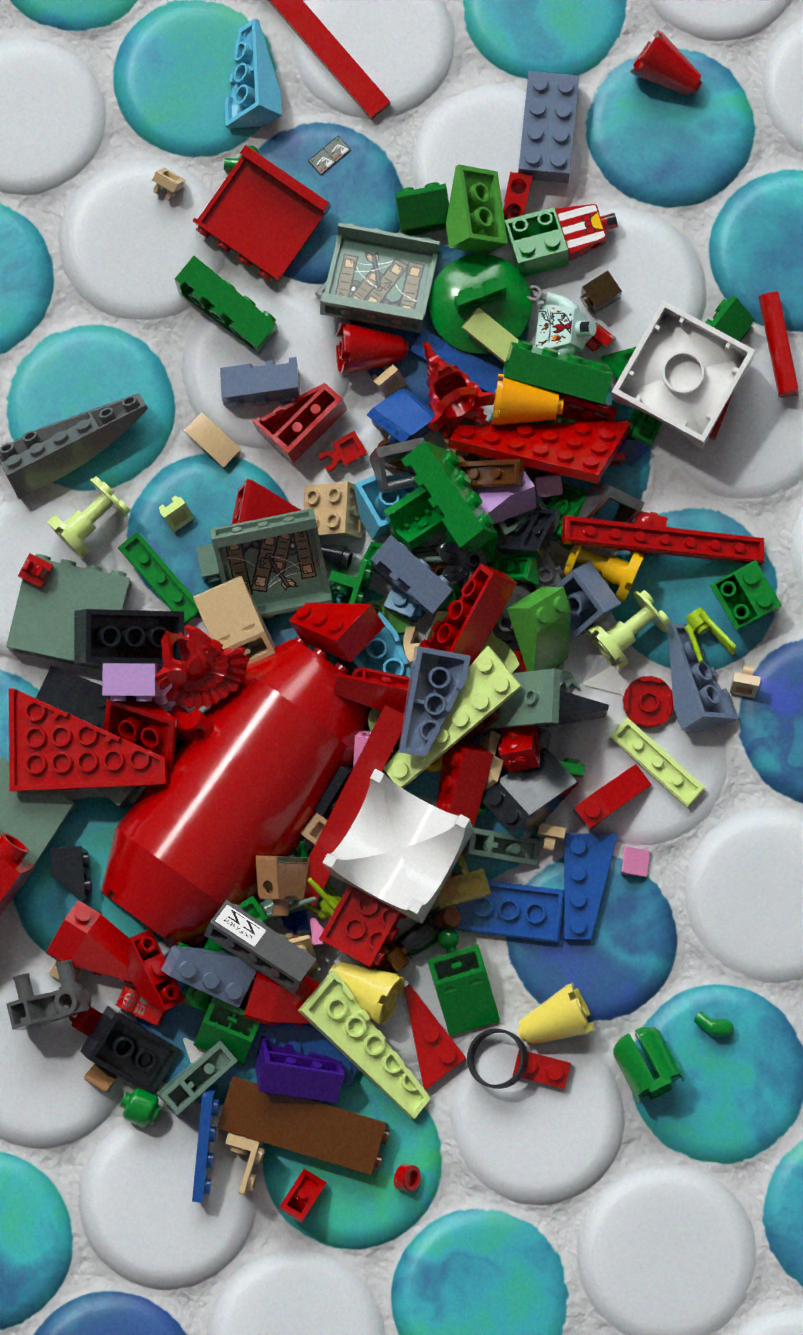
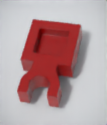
[318,431,368,474]

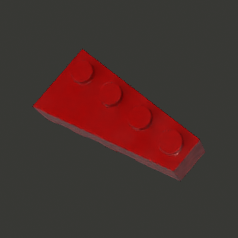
[420,564,517,666]

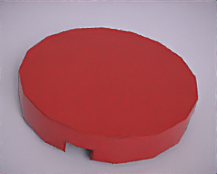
[622,676,674,729]

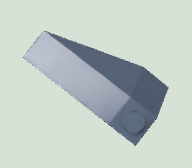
[399,646,471,757]

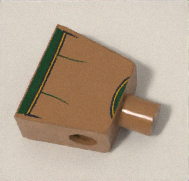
[256,856,309,916]

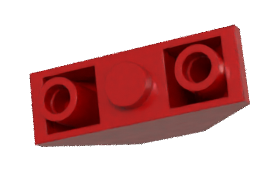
[127,929,186,1012]

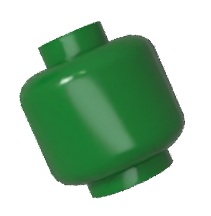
[120,1088,162,1128]

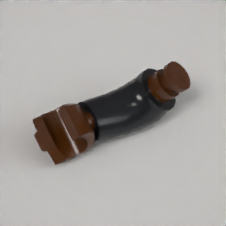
[375,905,461,974]

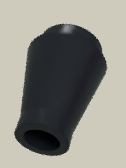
[321,544,353,571]

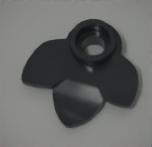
[436,541,487,581]

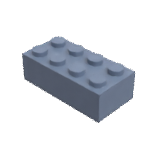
[518,71,579,183]

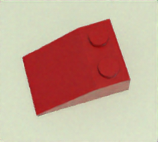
[104,696,178,769]

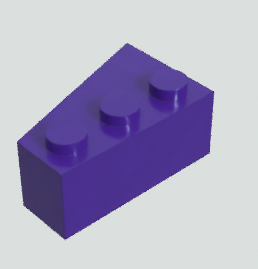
[254,1036,345,1103]

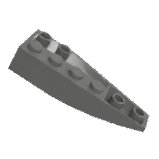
[0,393,148,499]

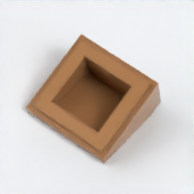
[84,1063,118,1092]

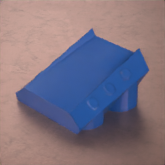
[367,388,434,444]

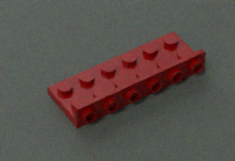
[319,885,407,969]

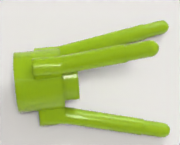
[684,608,737,663]
[292,878,341,920]

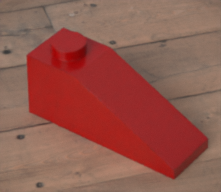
[573,764,652,832]

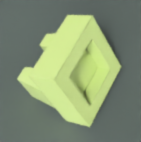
[159,496,194,533]

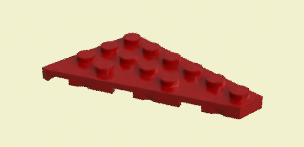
[449,421,631,484]
[9,688,168,792]

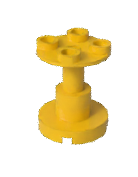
[563,545,645,602]

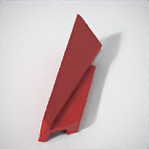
[334,667,409,713]

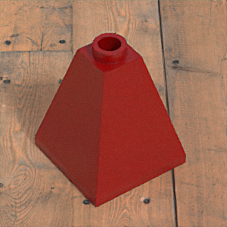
[231,479,301,525]

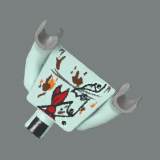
[527,285,596,355]

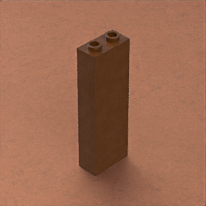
[217,1076,391,1175]

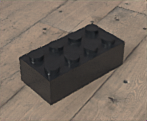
[74,609,184,665]

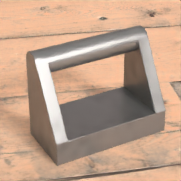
[369,437,424,494]
[579,482,645,523]

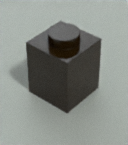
[580,270,622,314]

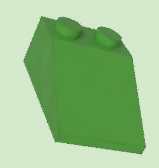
[446,164,508,254]
[507,587,571,672]

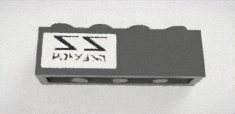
[205,900,316,994]

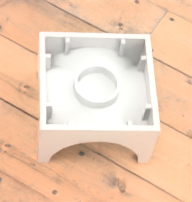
[612,300,755,450]
[322,769,474,924]

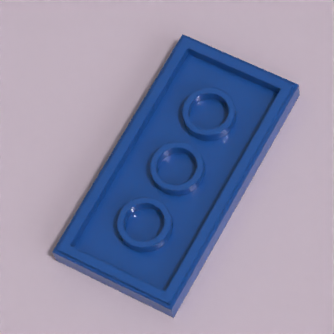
[453,877,564,943]

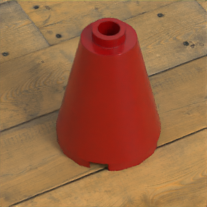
[630,30,703,96]
[336,323,408,375]

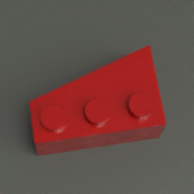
[252,383,347,464]
[289,602,385,662]
[435,739,494,828]

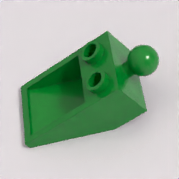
[426,928,500,1036]

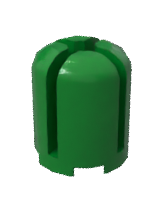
[613,1027,685,1104]

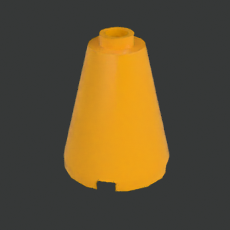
[492,374,563,426]

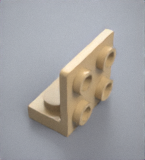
[304,482,363,539]
[225,1133,265,1195]

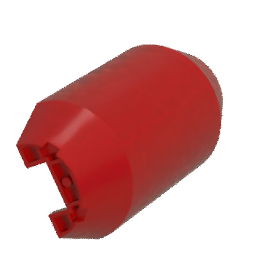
[101,637,372,948]

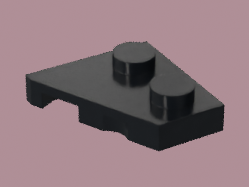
[496,508,562,557]

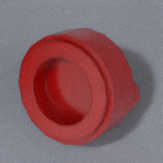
[393,1164,421,1192]

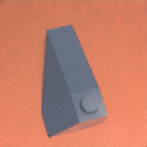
[667,623,738,732]

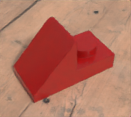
[278,1169,327,1223]

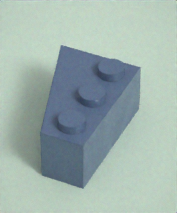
[220,357,300,407]
[371,535,453,618]
[161,946,257,1008]

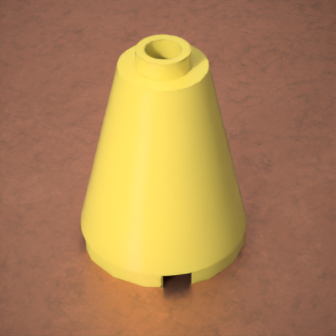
[329,962,405,1024]
[517,982,595,1045]

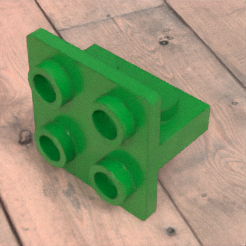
[329,558,373,604]

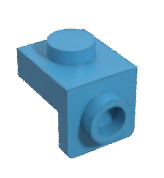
[383,586,425,623]

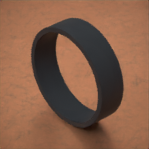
[467,1028,528,1089]

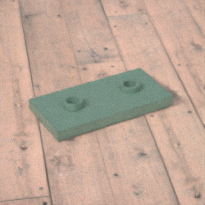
[487,669,561,730]

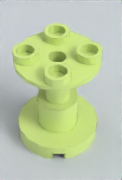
[46,476,131,559]
[587,590,671,671]

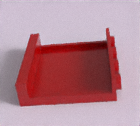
[192,145,331,282]

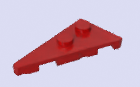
[404,984,466,1090]

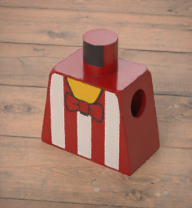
[555,204,618,261]

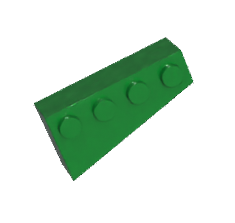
[175,256,278,354]
[502,340,613,404]
[401,441,497,553]

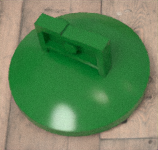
[429,254,532,356]

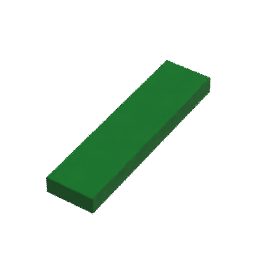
[117,531,200,627]

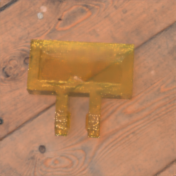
[436,854,491,910]

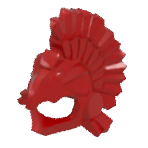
[423,342,495,441]
[155,625,250,710]

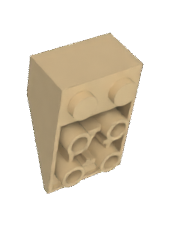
[193,576,275,665]

